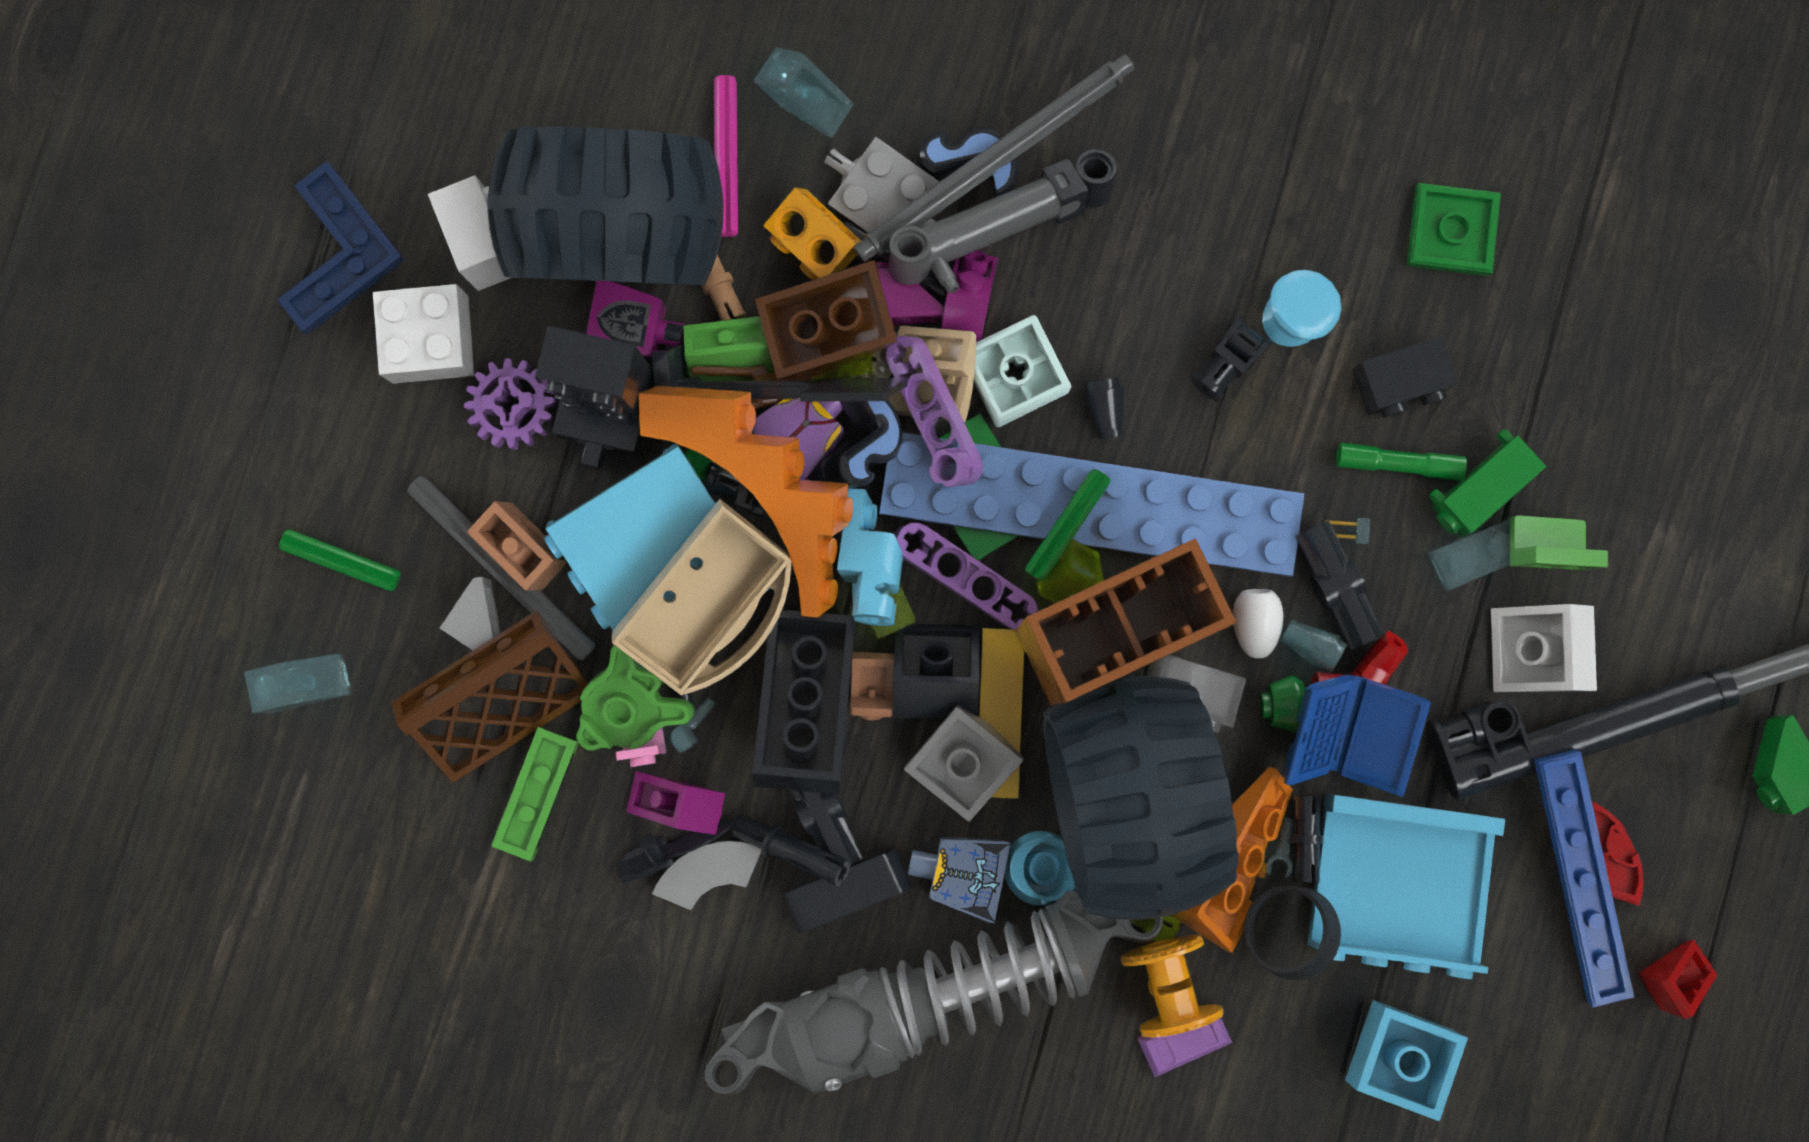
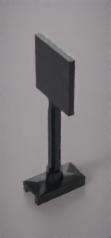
[652,345,908,402]

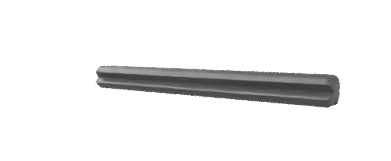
[407,476,596,660]

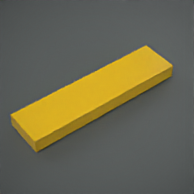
[979,628,1024,799]

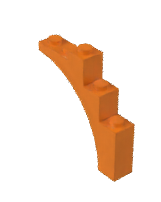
[638,386,853,618]

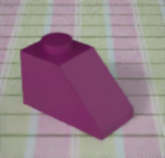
[876,262,944,326]
[626,771,725,835]

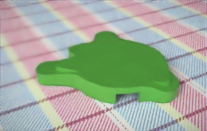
[576,645,694,751]

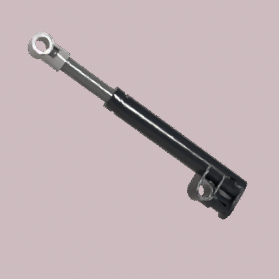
[1426,644,1809,801]

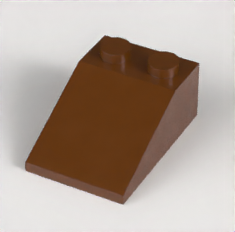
[755,260,898,381]

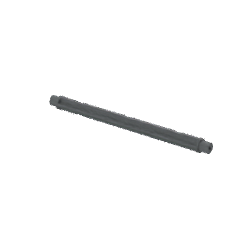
[853,54,1135,262]

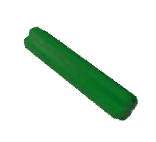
[1025,469,1110,581]
[279,529,401,591]

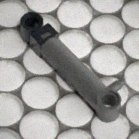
[889,149,1117,293]

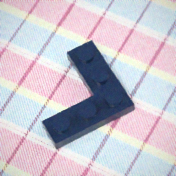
[277,161,405,335]

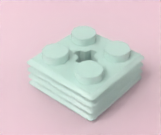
[973,315,1071,427]

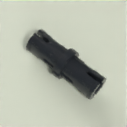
[1290,796,1324,883]

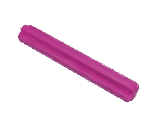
[714,75,738,237]

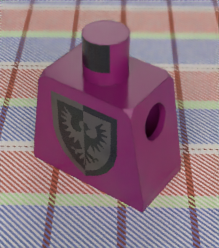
[586,281,685,364]

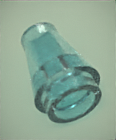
[1281,619,1348,673]

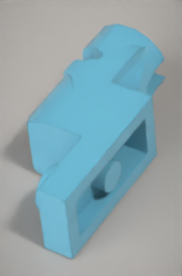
[837,488,903,626]

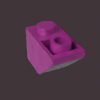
[941,250,998,342]

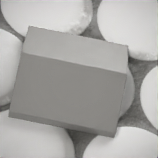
[904,705,1024,822]

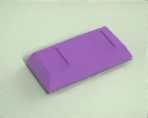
[1137,1003,1232,1077]

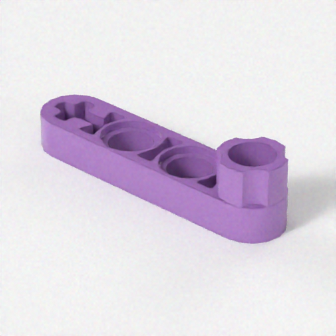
[886,336,983,487]
[893,523,1038,630]

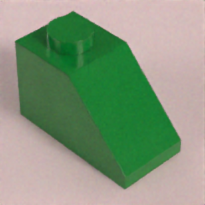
[1752,715,1809,815]

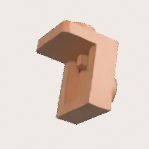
[850,652,895,720]

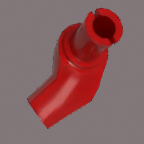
[1311,631,1408,685]

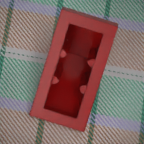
[1637,939,1717,1019]

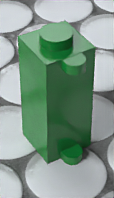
[1429,429,1547,537]

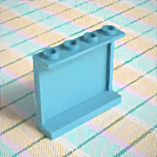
[544,443,769,630]
[1307,794,1505,979]

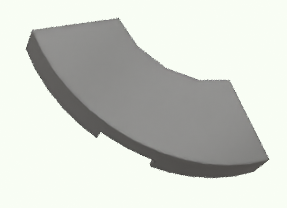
[652,840,761,910]

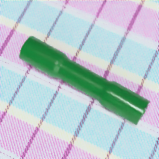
[1336,442,1467,481]

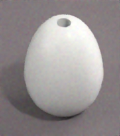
[1233,589,1284,658]

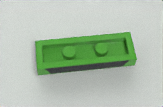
[491,727,579,862]

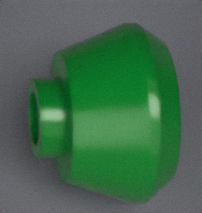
[1259,675,1305,733]

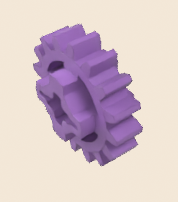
[464,358,558,450]

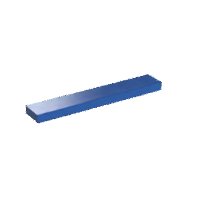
[1534,749,1634,1008]

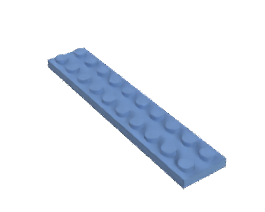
[879,433,1304,577]

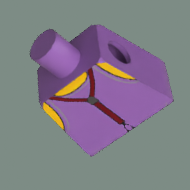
[752,398,845,481]

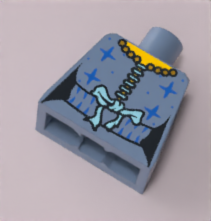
[908,837,1010,923]

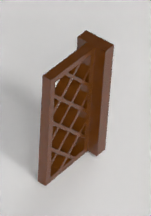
[392,610,589,783]

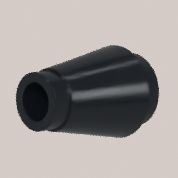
[1084,377,1125,440]

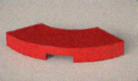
[1592,802,1643,906]

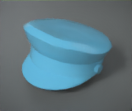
[1262,270,1341,347]
[1005,831,1075,906]

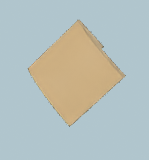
[889,326,976,422]

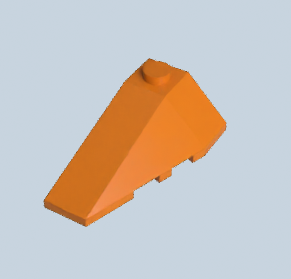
[1171,767,1293,953]

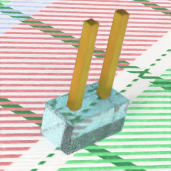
[1325,518,1370,545]

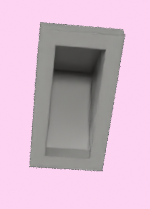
[440,577,501,650]

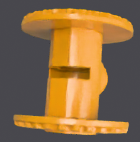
[1121,935,1223,1037]

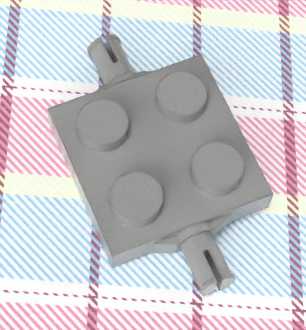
[824,137,939,233]

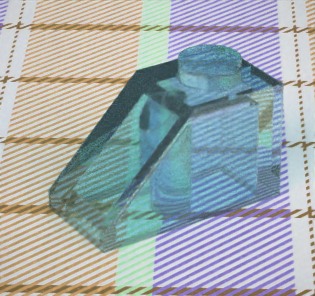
[754,47,854,137]
[244,654,351,714]

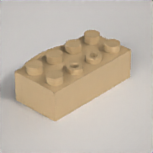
[612,499,791,695]

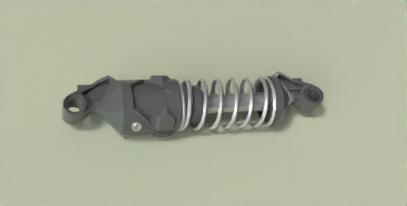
[705,891,1163,1095]

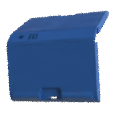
[1283,675,1431,797]

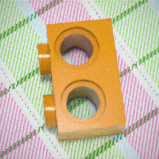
[763,188,861,280]

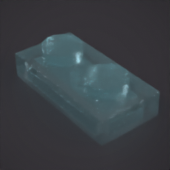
[1428,520,1510,591]

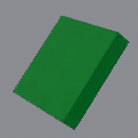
[1407,183,1501,276]

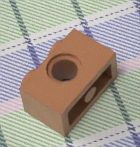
[467,501,568,591]

